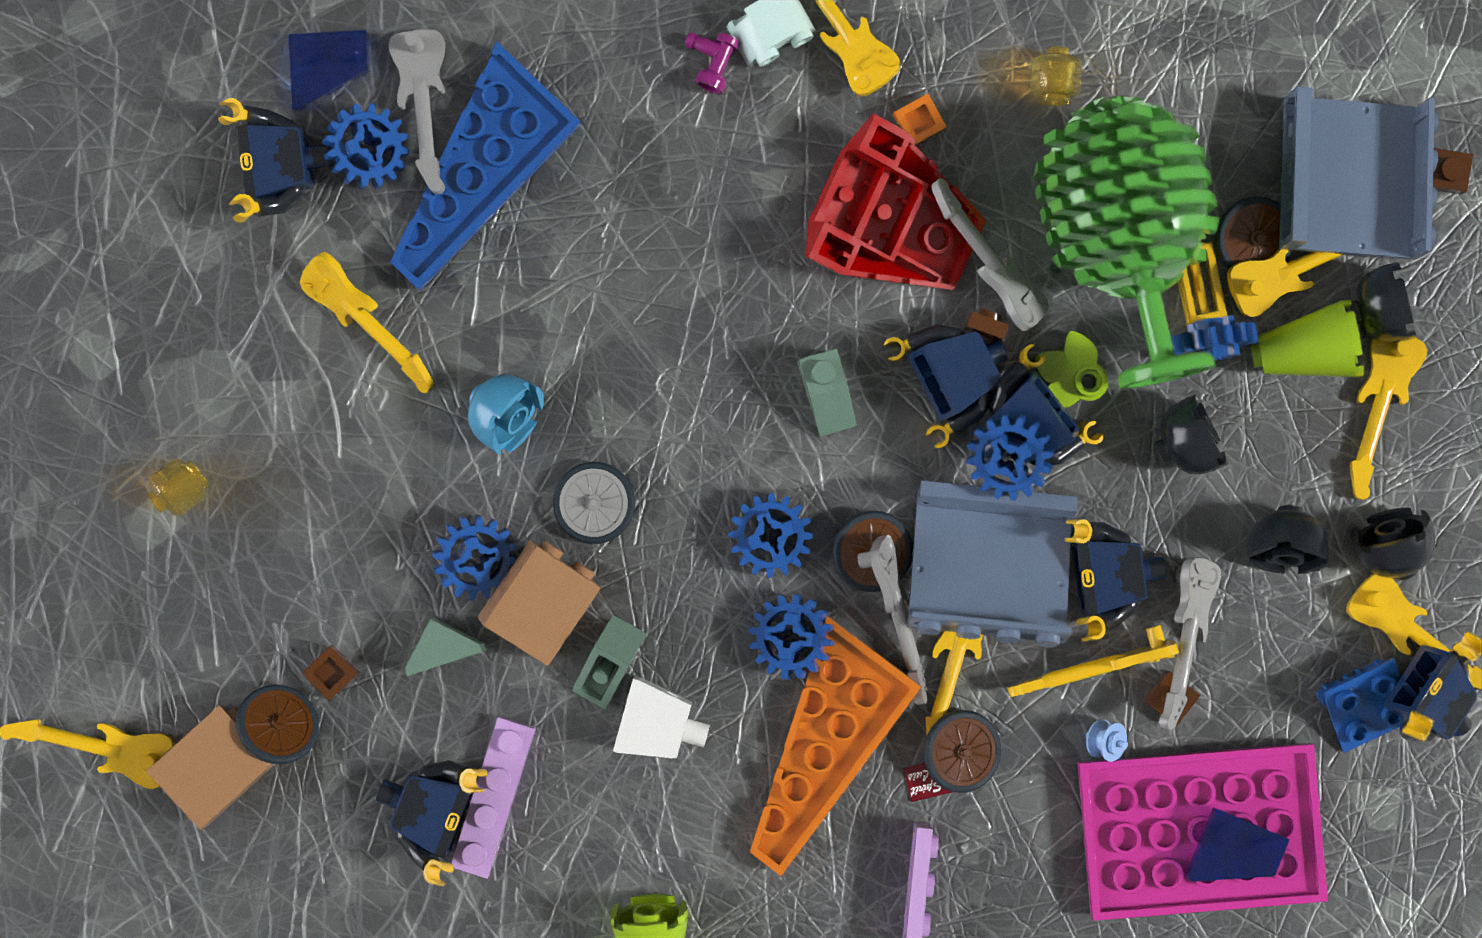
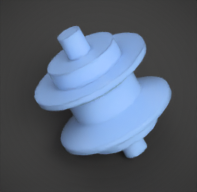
[1086,719,1128,762]

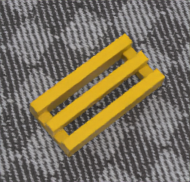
[1178,242,1227,325]

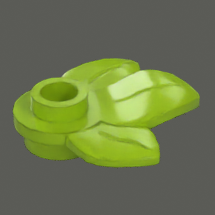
[1034,331,1108,408]

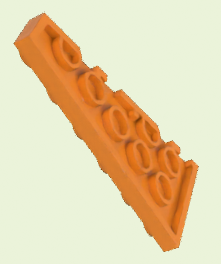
[750,616,922,876]

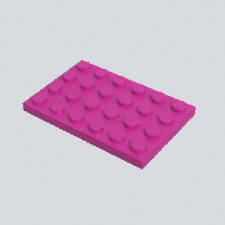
[1077,743,1328,921]

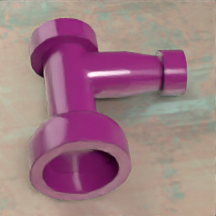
[685,32,740,95]

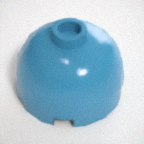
[468,374,544,454]

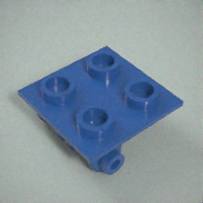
[1316,658,1404,753]

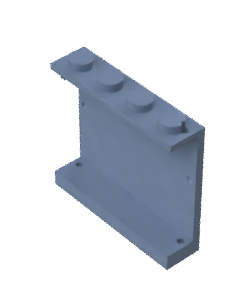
[1279,86,1439,260]
[907,480,1078,647]

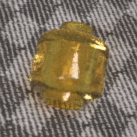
[1030,46,1083,106]
[146,459,209,517]

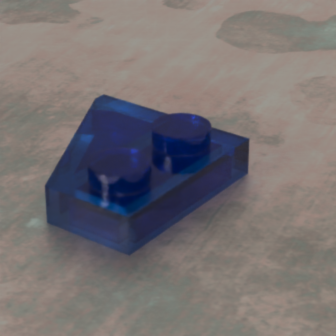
[288,30,370,111]
[1184,807,1290,882]

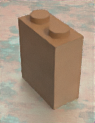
[478,539,601,666]
[146,705,275,830]

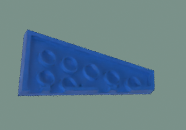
[390,41,582,291]

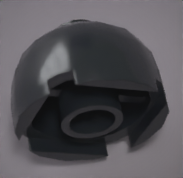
[1350,262,1417,343]
[1156,394,1229,475]
[1248,505,1329,574]
[1351,507,1436,580]

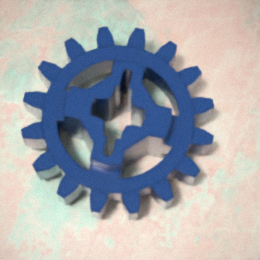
[323,103,410,190]
[1171,316,1258,360]
[966,413,1054,501]
[728,493,813,578]
[432,514,517,601]
[749,594,835,679]

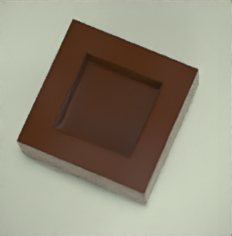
[1433,148,1473,195]
[963,308,1009,342]
[302,645,360,701]
[1143,670,1201,726]

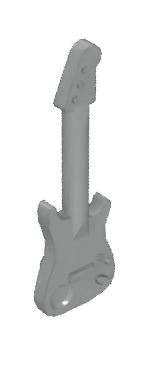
[389,29,446,195]
[931,178,1049,331]
[858,535,927,705]
[1159,557,1221,730]

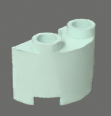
[727,0,816,67]

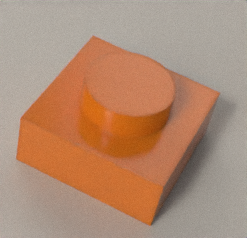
[893,93,947,146]

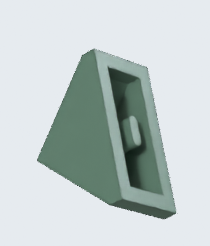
[405,617,487,676]

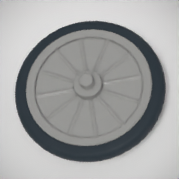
[553,462,635,544]

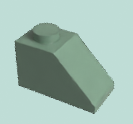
[798,348,857,437]
[571,615,647,709]

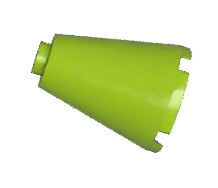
[1250,299,1364,378]
[609,894,689,938]

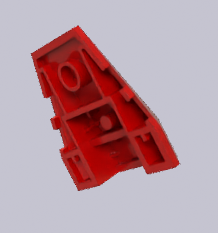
[806,114,986,290]

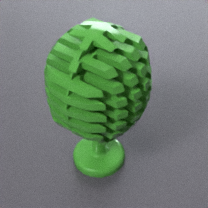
[1033,96,1220,389]

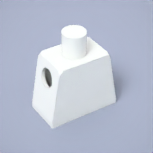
[613,676,710,758]

